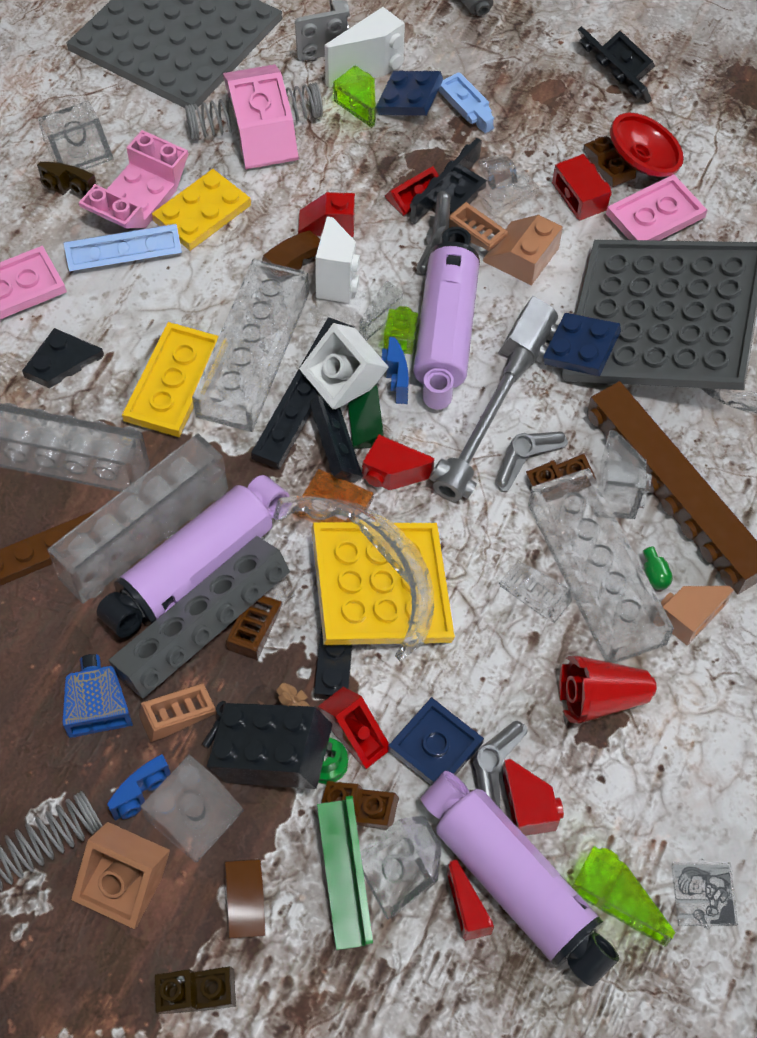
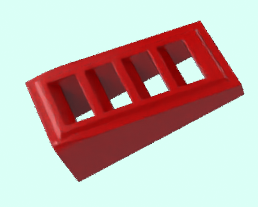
[446,860,494,941]

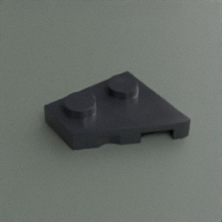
[22,328,104,389]

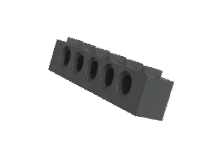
[108,536,290,698]

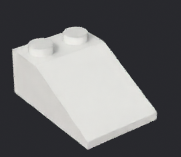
[324,7,405,88]

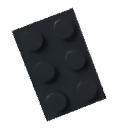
[207,703,333,789]

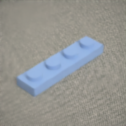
[63,224,182,271]

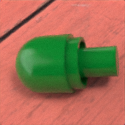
[642,546,673,590]

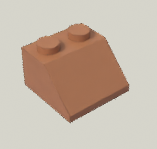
[483,215,563,286]
[71,822,170,929]

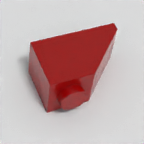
[298,192,355,237]
[362,435,435,490]
[317,687,389,769]
[501,759,564,836]

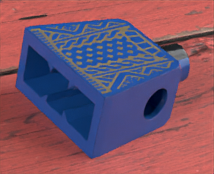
[63,654,133,738]

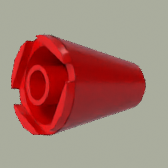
[559,655,657,723]

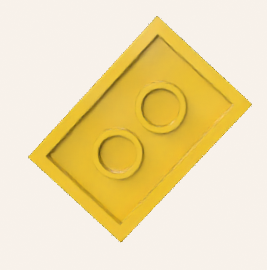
[152,169,251,251]

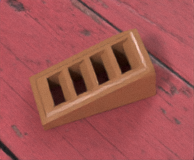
[449,202,508,251]
[139,683,216,742]

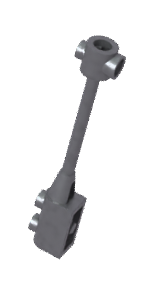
[429,296,559,501]

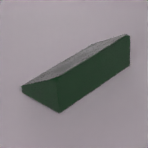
[348,385,384,449]

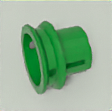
[318,737,348,784]

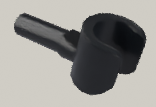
[201,701,226,749]

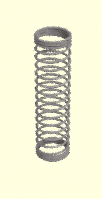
[185,82,323,139]
[0,791,102,891]

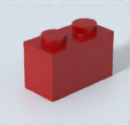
[552,154,612,221]

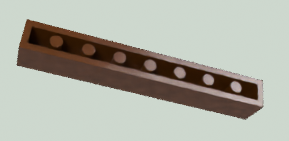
[587,381,757,594]

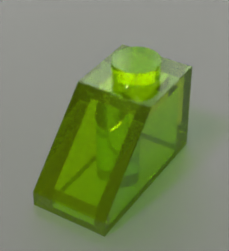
[333,65,376,128]

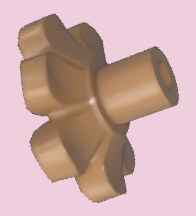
[276,683,310,706]

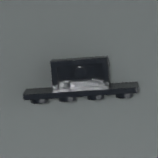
[577,26,655,103]
[410,138,487,224]

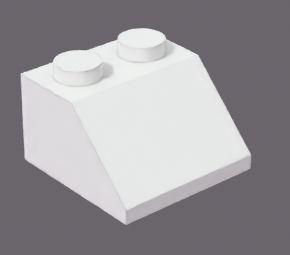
[315,216,360,303]
[299,323,389,409]

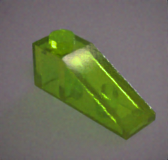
[572,846,676,947]

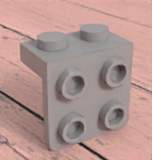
[295,0,350,61]

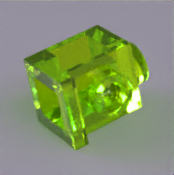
[383,306,418,355]

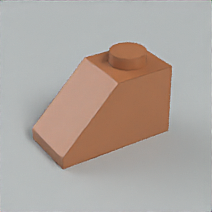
[657,586,734,646]

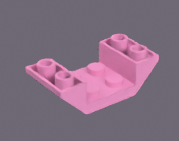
[223,64,299,169]
[79,130,188,228]

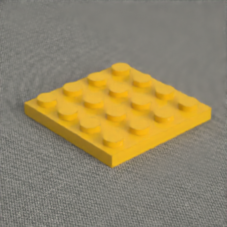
[311,522,455,645]

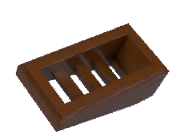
[226,595,283,660]

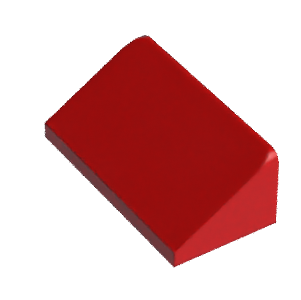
[384,166,439,216]

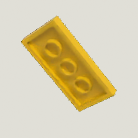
[122,322,223,438]

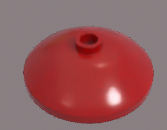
[610,112,684,177]

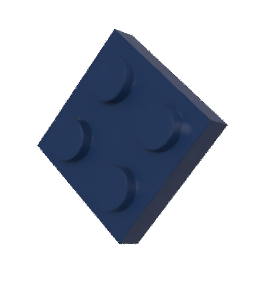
[376,70,443,116]
[543,313,621,377]
[388,697,484,785]

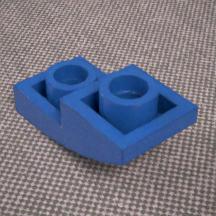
[382,337,409,404]
[107,754,172,821]

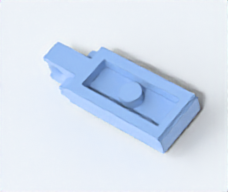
[438,72,494,133]

